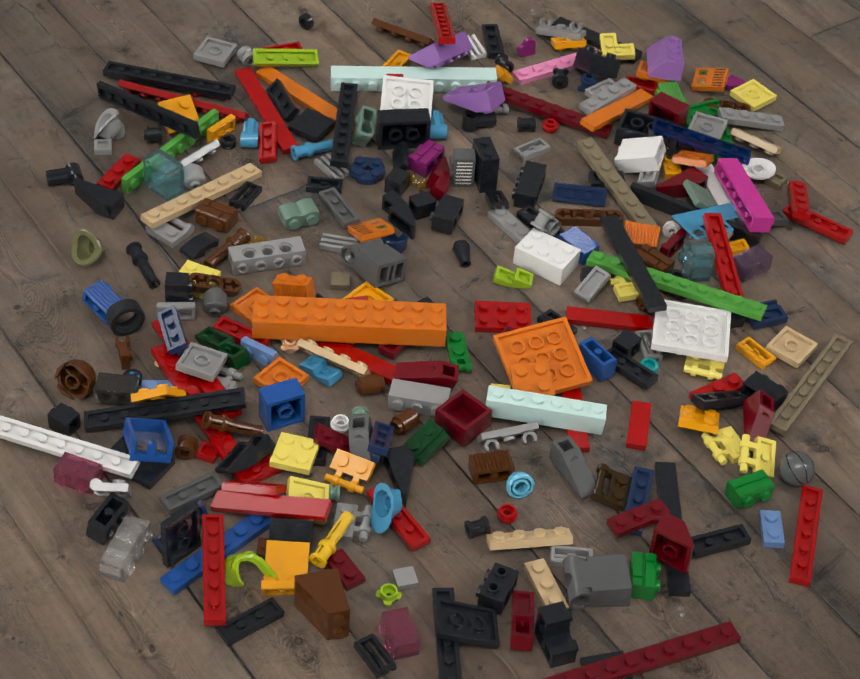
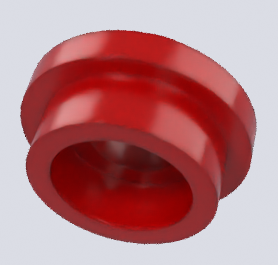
[542,118,559,134]
[497,504,518,523]

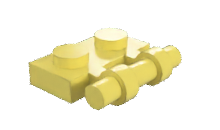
[609,276,638,302]
[683,356,725,381]
[701,426,750,466]
[738,434,776,479]

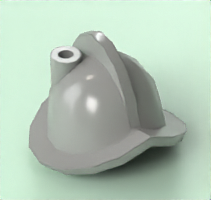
[93,108,125,140]

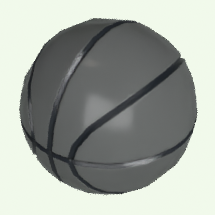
[779,451,815,487]

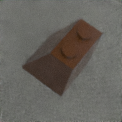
[294,568,350,640]

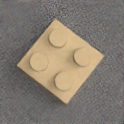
[766,326,818,369]

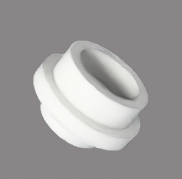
[662,221,680,238]
[330,414,349,433]

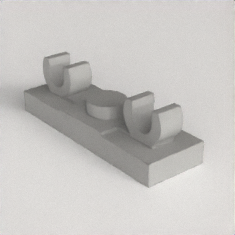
[536,17,586,40]
[476,421,539,453]

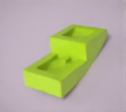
[492,265,534,289]

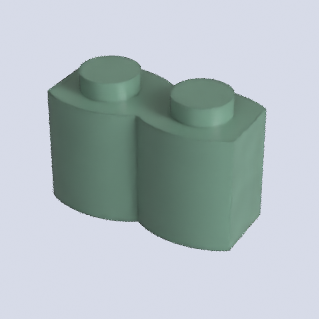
[352,105,377,147]
[278,198,320,231]

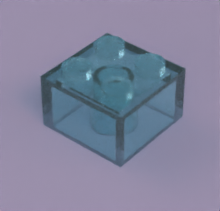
[143,148,184,201]

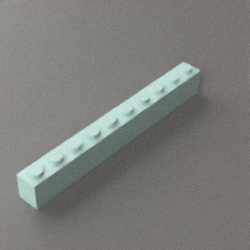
[330,66,497,93]

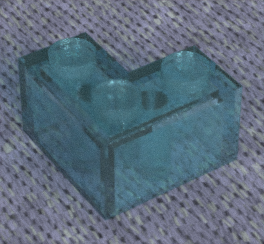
[678,242,715,282]

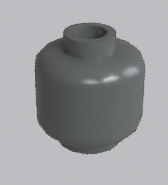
[202,287,228,317]

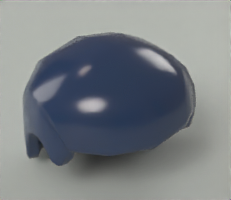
[381,233,408,253]

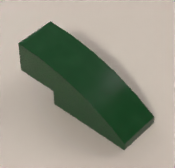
[195,327,251,370]

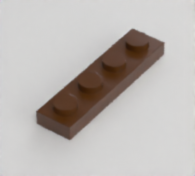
[372,18,435,48]

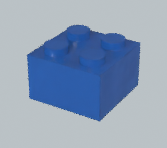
[259,378,305,432]

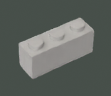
[388,378,451,417]

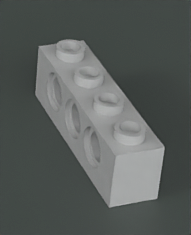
[228,236,306,275]

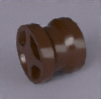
[174,434,198,460]

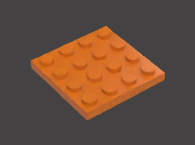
[493,316,593,394]

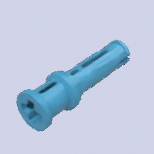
[291,139,333,161]

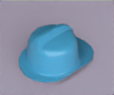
[370,483,403,533]

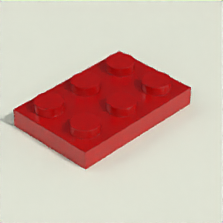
[474,301,532,333]

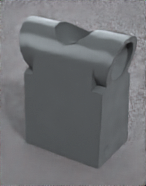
[340,238,408,288]
[562,554,632,610]

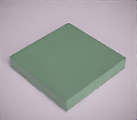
[683,179,717,209]

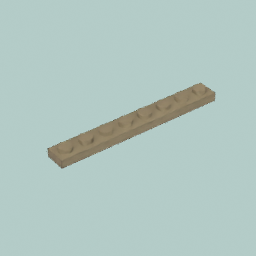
[576,137,662,236]
[769,334,853,436]

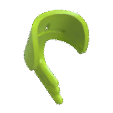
[225,551,278,587]

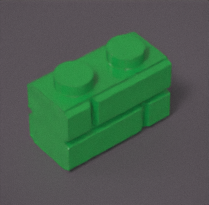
[725,469,775,510]
[629,551,661,601]

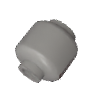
[181,163,206,190]

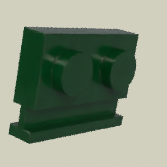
[402,418,451,467]

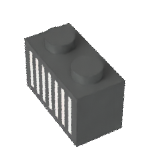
[449,148,476,187]

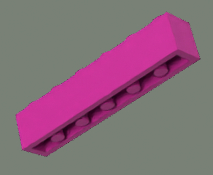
[714,158,774,232]

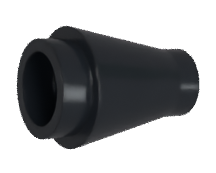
[452,240,471,268]

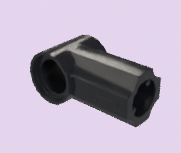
[462,110,497,132]
[46,162,83,186]

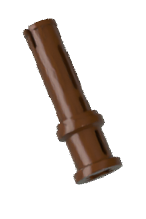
[203,228,251,268]
[202,411,264,436]

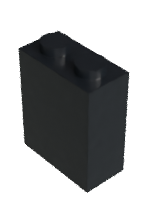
[472,137,500,193]

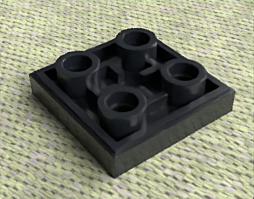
[288,108,336,143]

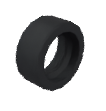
[106,299,145,336]

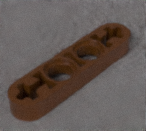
[554,208,624,227]

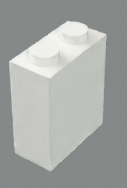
[614,136,666,173]

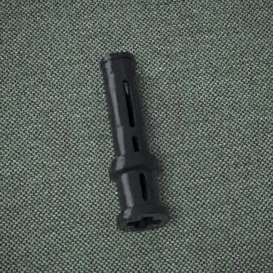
[126,241,160,289]

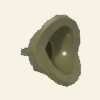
[71,229,106,267]

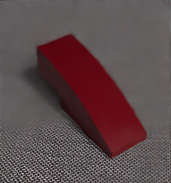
[425,156,450,201]
[510,590,535,651]

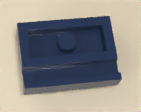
[746,299,788,330]

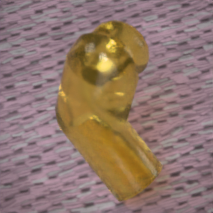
[407,170,426,190]

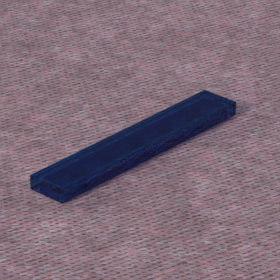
[651,118,752,165]

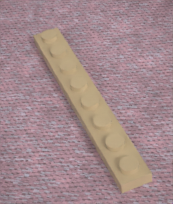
[141,163,262,229]

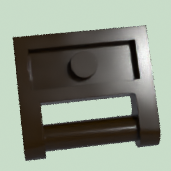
[590,463,632,512]

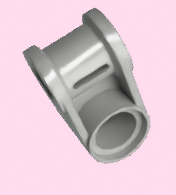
[530,208,561,235]

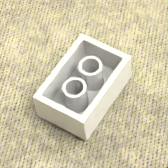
[513,228,581,286]

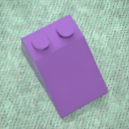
[443,81,506,114]

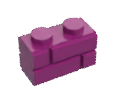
[408,140,445,178]

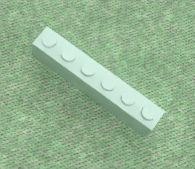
[485,385,607,435]

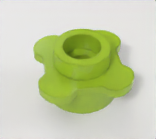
[376,583,402,606]

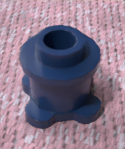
[577,73,597,93]

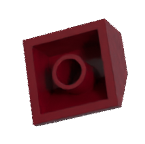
[649,512,694,574]

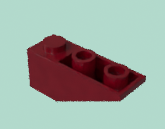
[656,166,708,198]
[394,361,459,392]
[743,390,775,442]

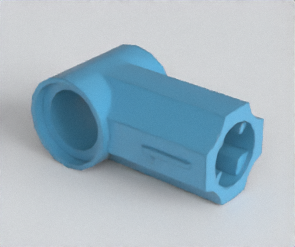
[430,110,447,140]
[240,118,259,148]

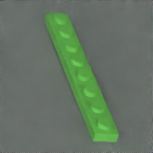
[121,109,219,194]

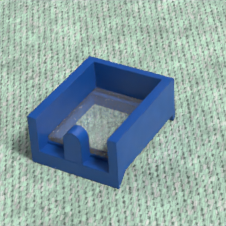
[122,417,174,463]

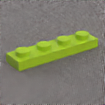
[252,48,319,67]

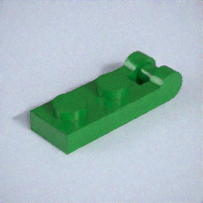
[445,331,472,373]

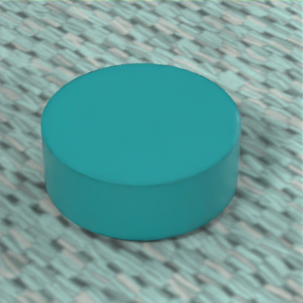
[640,358,659,374]

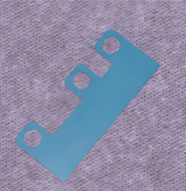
[672,202,739,239]

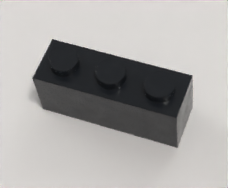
[511,161,547,208]

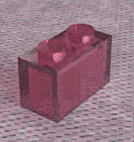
[53,452,103,495]
[378,607,420,660]

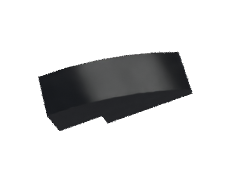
[382,190,416,240]
[215,434,276,474]

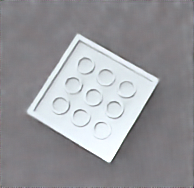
[651,299,731,363]

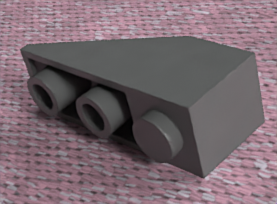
[348,414,373,479]
[549,435,596,500]

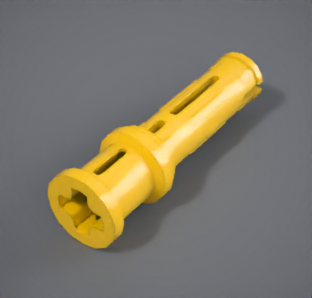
[309,511,354,568]

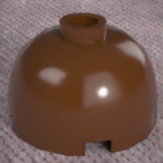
[55,359,96,400]

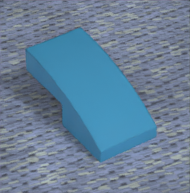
[299,355,343,387]

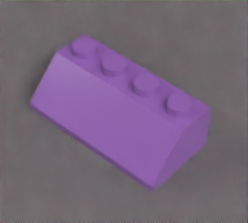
[408,31,473,68]
[646,36,685,82]

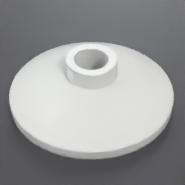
[742,158,776,180]

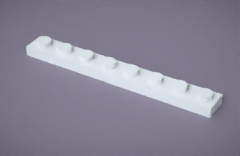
[0,415,141,479]

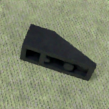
[74,178,124,220]
[383,445,416,507]

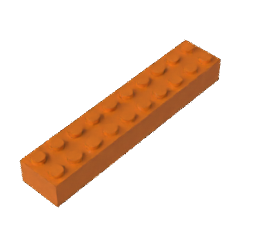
[252,295,446,347]

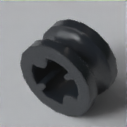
[221,134,236,150]

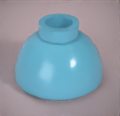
[506,471,534,499]

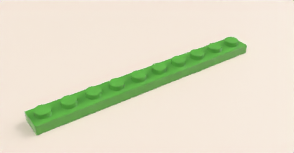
[586,250,768,321]

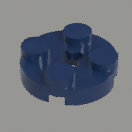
[350,156,385,185]

